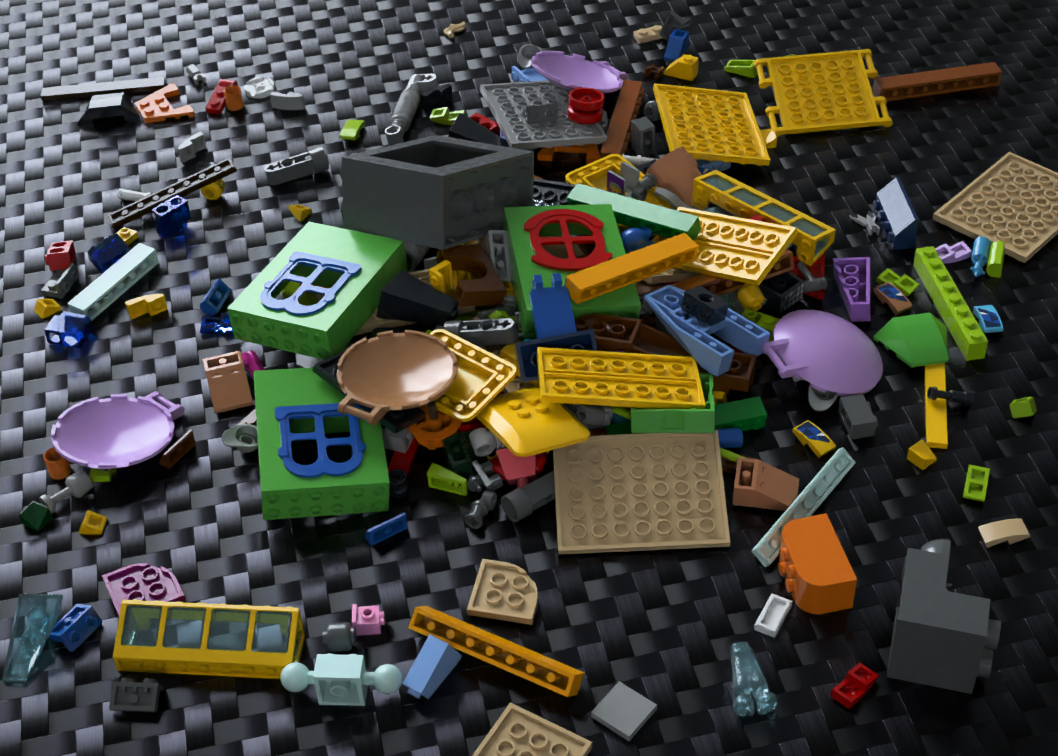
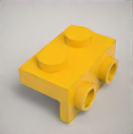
[429,260,454,296]

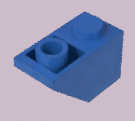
[664,29,689,62]

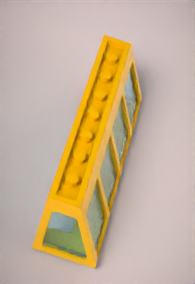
[691,170,836,266]
[113,599,305,679]

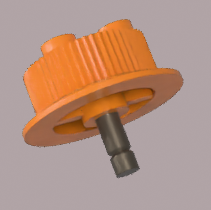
[407,401,462,450]

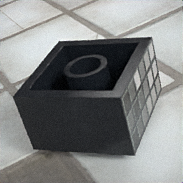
[758,272,805,315]

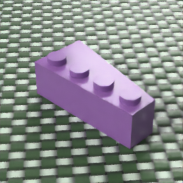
[833,257,871,322]

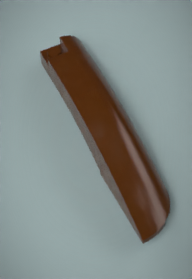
[575,313,757,395]

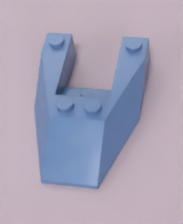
[644,285,770,376]

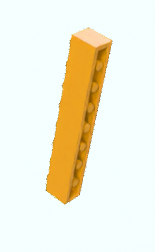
[564,233,699,304]
[408,606,584,697]

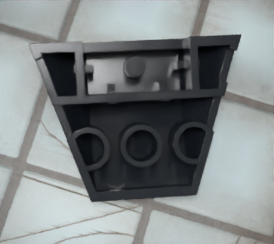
[77,92,140,126]

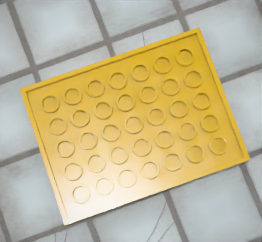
[653,83,770,166]

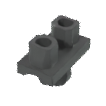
[467,460,504,493]

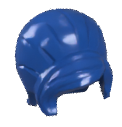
[620,227,655,254]

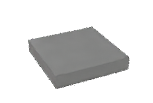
[591,682,657,741]

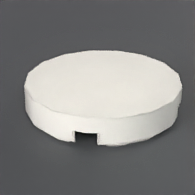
[244,77,275,99]

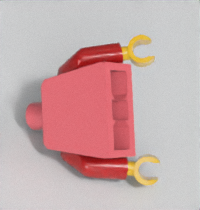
[487,448,549,489]

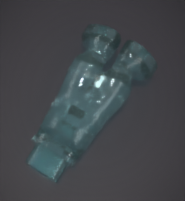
[730,642,778,717]

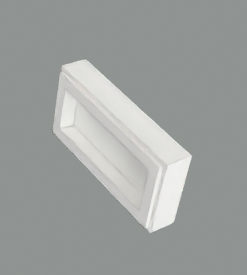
[754,593,792,638]

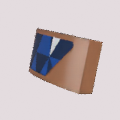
[873,282,913,316]

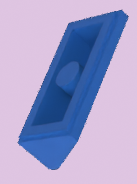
[364,512,408,546]

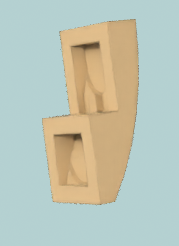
[978,519,1030,548]

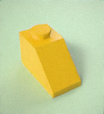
[664,54,699,81]

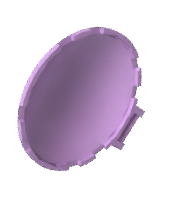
[531,51,628,94]
[761,310,883,396]
[51,391,185,469]

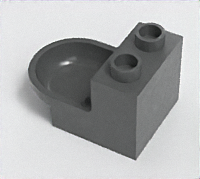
[887,538,1001,694]

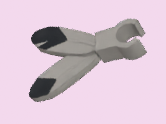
[850,210,880,236]

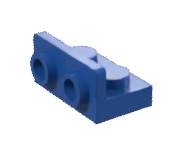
[46,604,103,652]

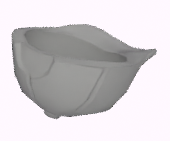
[517,44,543,68]
[808,383,838,411]
[222,424,258,453]

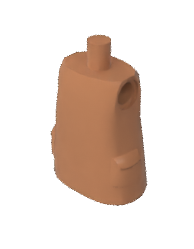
[646,147,711,208]

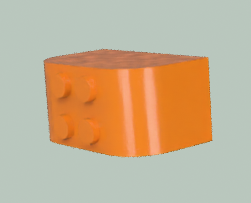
[778,513,857,614]

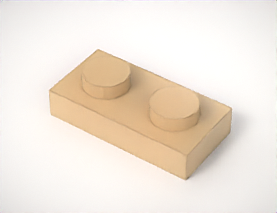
[633,25,663,44]

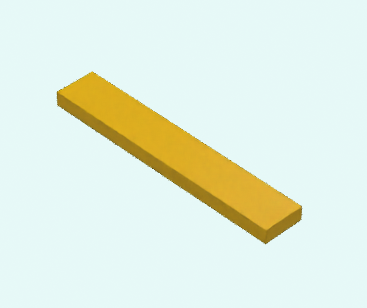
[924,363,948,449]

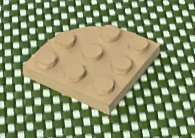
[467,559,538,625]

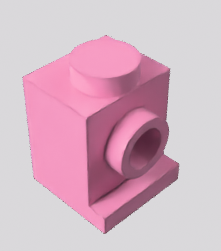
[352,604,385,636]

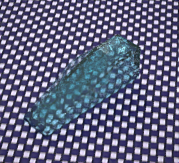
[2,594,63,682]

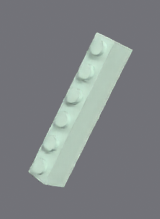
[67,243,159,324]

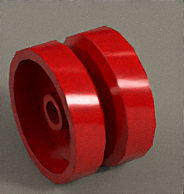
[567,87,605,124]

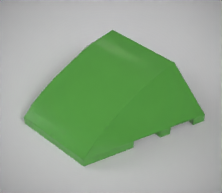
[873,312,949,368]

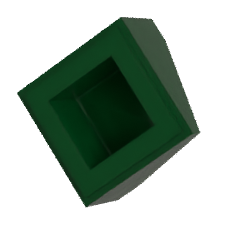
[19,501,52,532]

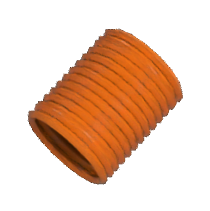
[224,85,244,111]
[43,447,71,480]

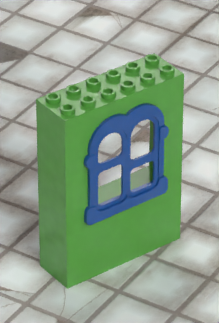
[227,222,408,360]
[253,367,390,520]

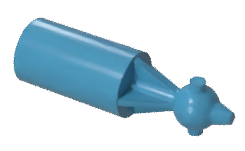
[970,237,991,277]

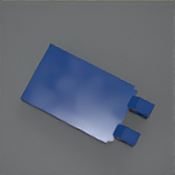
[529,273,577,339]

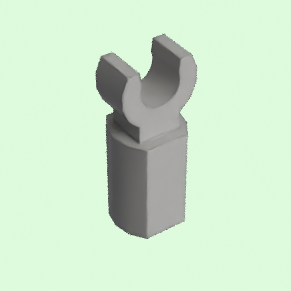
[186,64,206,85]

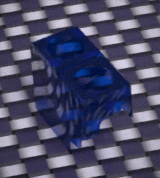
[151,195,191,237]
[44,311,93,349]

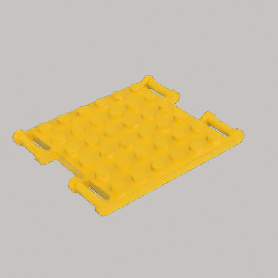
[753,49,893,137]

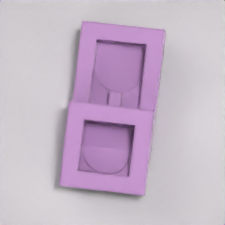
[935,241,972,264]

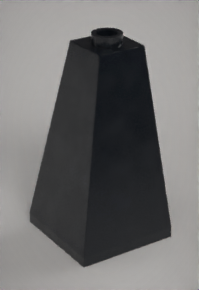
[448,113,509,147]
[376,270,459,325]

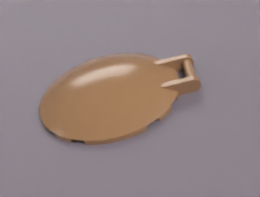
[336,330,458,425]

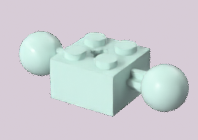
[281,653,402,706]

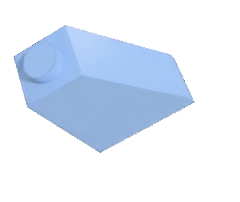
[402,634,462,699]

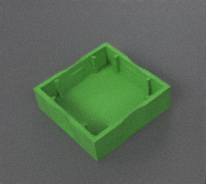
[631,373,715,433]

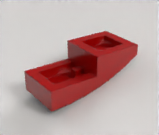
[830,663,879,709]

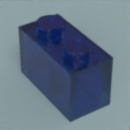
[87,233,130,274]

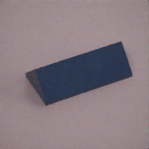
[515,329,597,383]

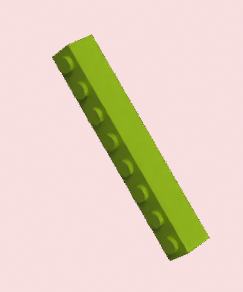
[913,246,988,361]

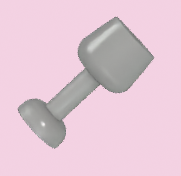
[39,470,93,514]

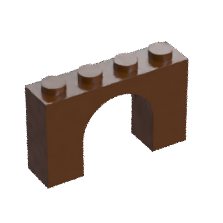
[436,244,507,307]

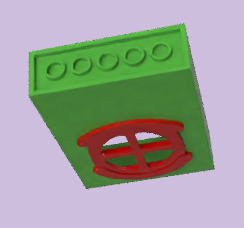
[502,204,641,339]

